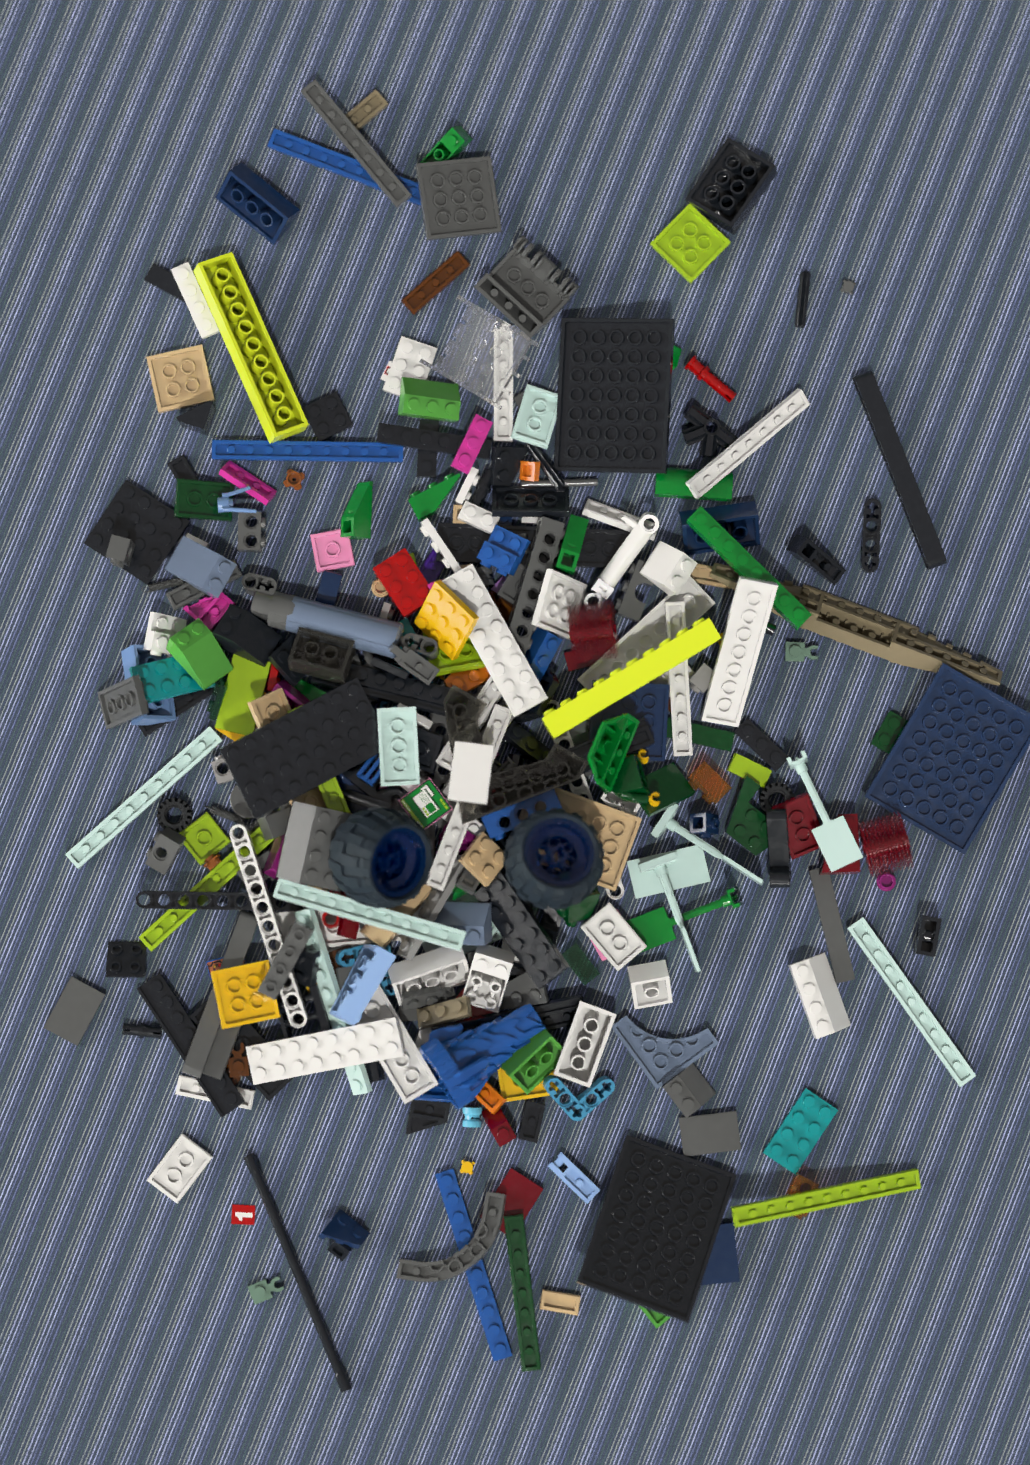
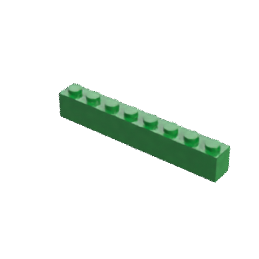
[686,506,812,630]

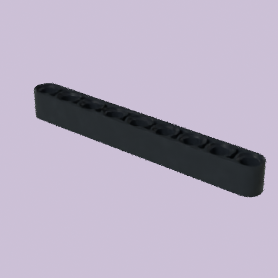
[135,891,307,911]

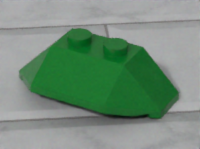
[587,713,640,792]

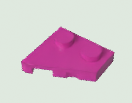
[183,592,236,632]

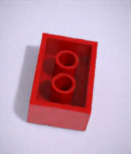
[373,548,430,619]

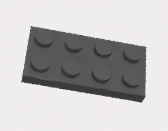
[97,675,149,730]

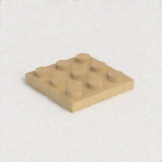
[146,344,215,413]

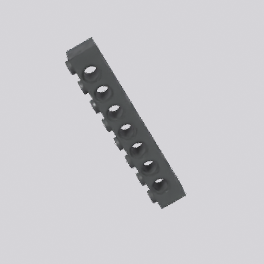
[507,516,566,660]

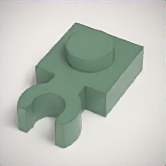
[784,642,818,662]
[248,1276,285,1305]

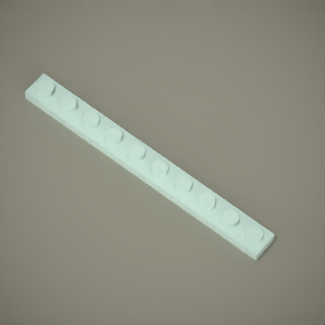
[65,726,223,869]
[273,878,466,952]
[294,908,372,1095]
[847,917,976,1087]

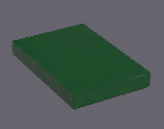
[174,478,234,522]
[639,762,695,817]

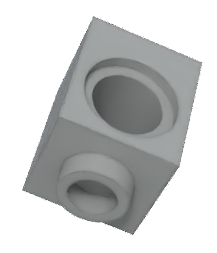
[689,663,713,694]
[211,755,234,785]

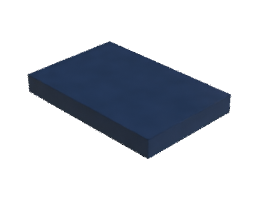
[701,1222,740,1286]

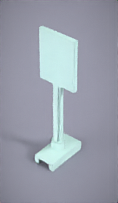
[786,750,863,872]
[651,804,764,886]
[638,852,701,972]

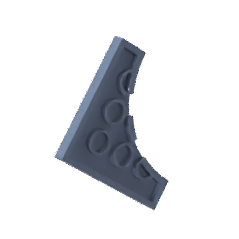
[612,1015,719,1089]

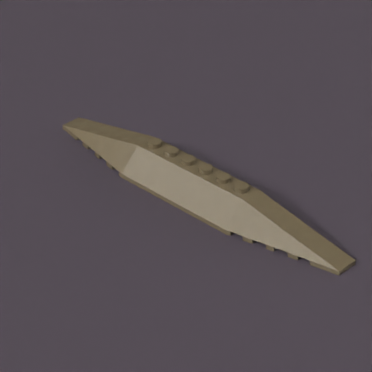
[710,562,1003,686]

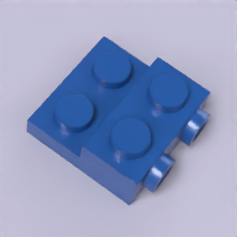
[477,525,531,576]

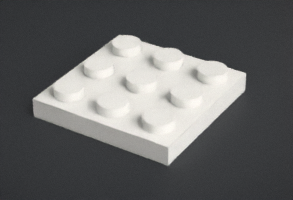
[531,569,587,639]

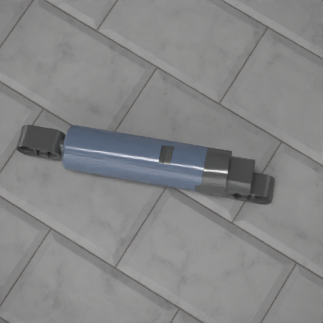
[242,573,439,660]

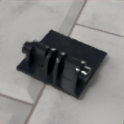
[105,941,147,978]

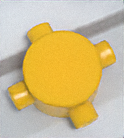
[459,1159,475,1175]

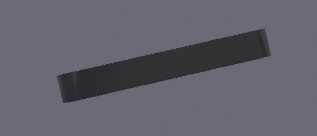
[860,498,882,574]

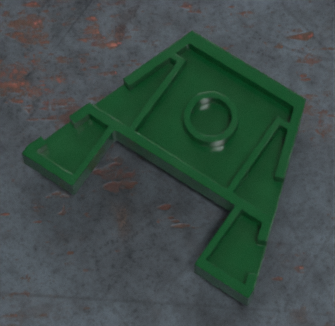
[725,775,769,856]

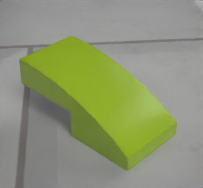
[727,753,772,788]

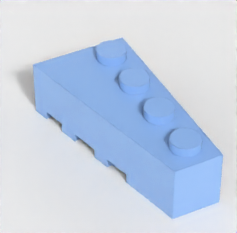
[329,944,396,1025]

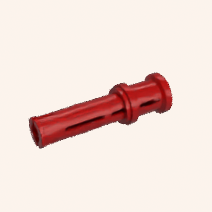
[684,355,737,403]

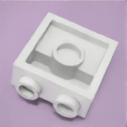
[143,612,187,658]

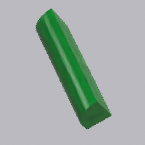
[654,467,733,502]

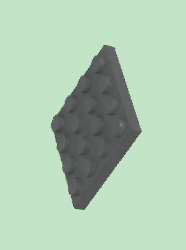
[415,156,502,241]

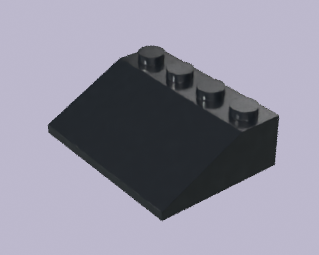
[685,137,777,235]

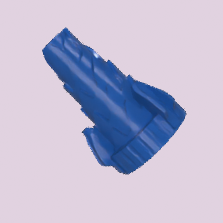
[419,1004,545,1110]

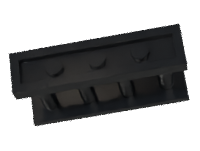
[276,984,332,1038]

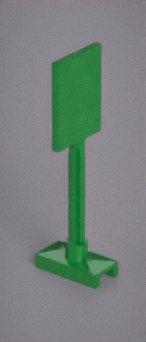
[626,886,743,953]

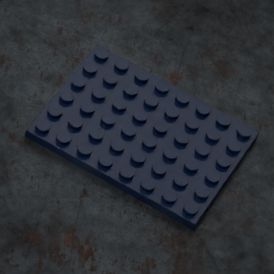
[864,663,1030,854]

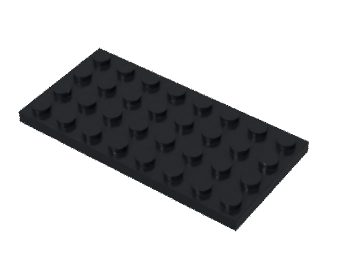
[219,677,379,819]

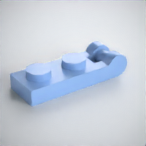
[548,1152,600,1204]

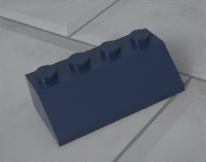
[215,162,300,245]
[679,501,760,555]

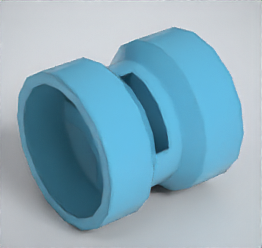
[462,1107,482,1127]

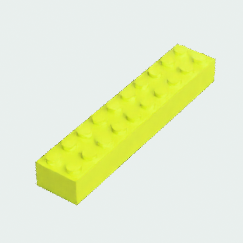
[193,252,309,444]
[541,618,721,740]

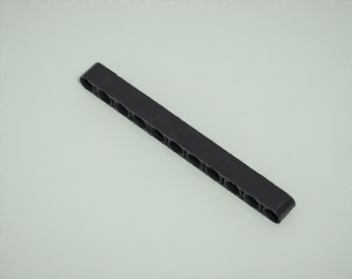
[853,370,947,570]

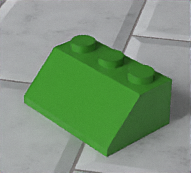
[398,377,461,423]
[501,1029,563,1095]

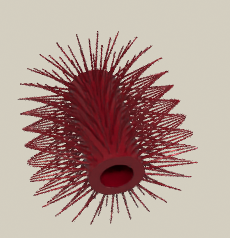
[566,601,620,661]
[858,812,914,878]

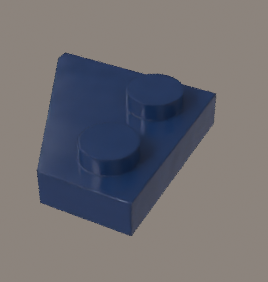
[319,1209,370,1249]

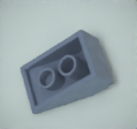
[164,536,237,598]

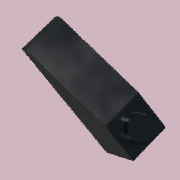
[786,534,846,585]

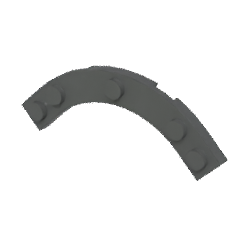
[396,1192,507,1282]

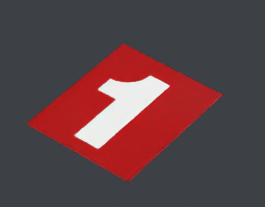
[231,1204,255,1225]

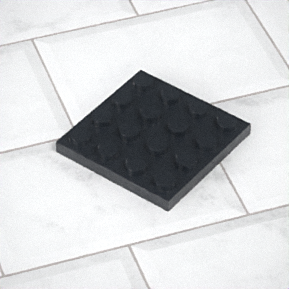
[84,480,190,585]

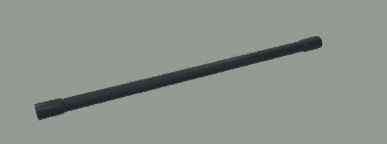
[243,1153,352,1393]

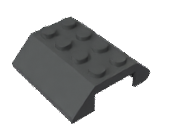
[474,235,579,339]
[276,801,353,892]

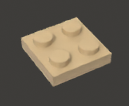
[458,831,504,887]

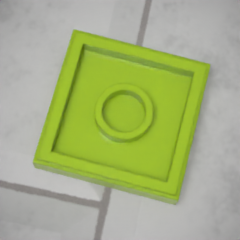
[179,812,231,866]

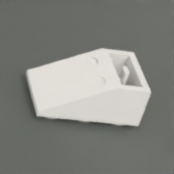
[462,944,515,1013]

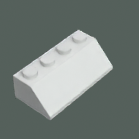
[387,947,470,1006]
[788,952,851,1039]
[553,1001,617,1088]

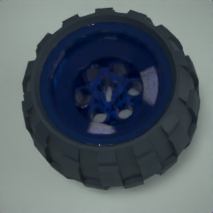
[328,807,433,908]
[503,808,604,910]

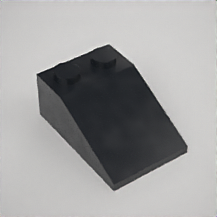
[213,604,282,667]

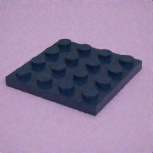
[589,680,670,762]

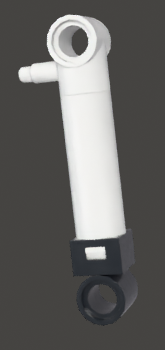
[584,512,659,612]

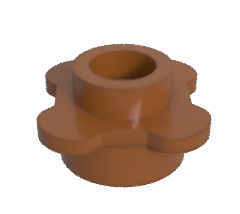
[283,469,305,491]
[204,854,222,871]

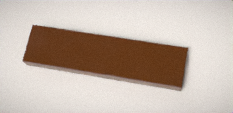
[401,251,470,315]

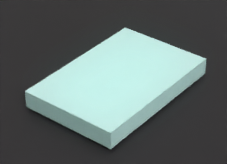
[510,384,558,449]

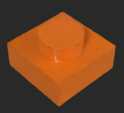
[519,461,540,481]

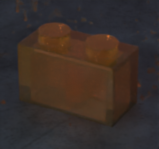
[687,761,732,805]

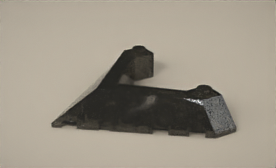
[443,685,589,825]

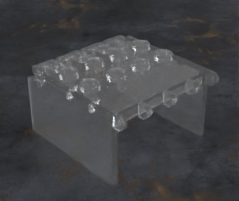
[419,295,539,410]

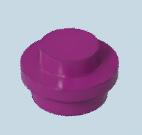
[876,872,896,891]

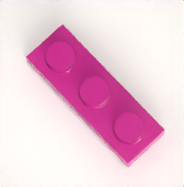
[451,414,493,475]
[219,460,277,505]

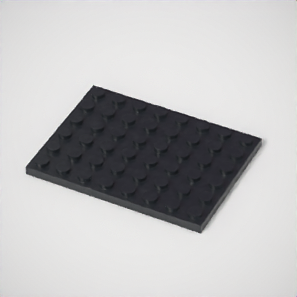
[554,318,675,474]
[576,1135,736,1324]

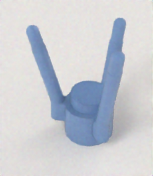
[217,486,262,513]

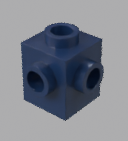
[690,810,720,839]

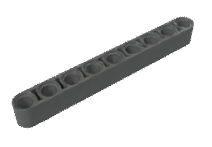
[182,910,258,1078]

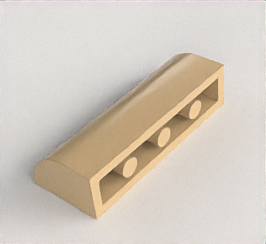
[359,884,432,949]

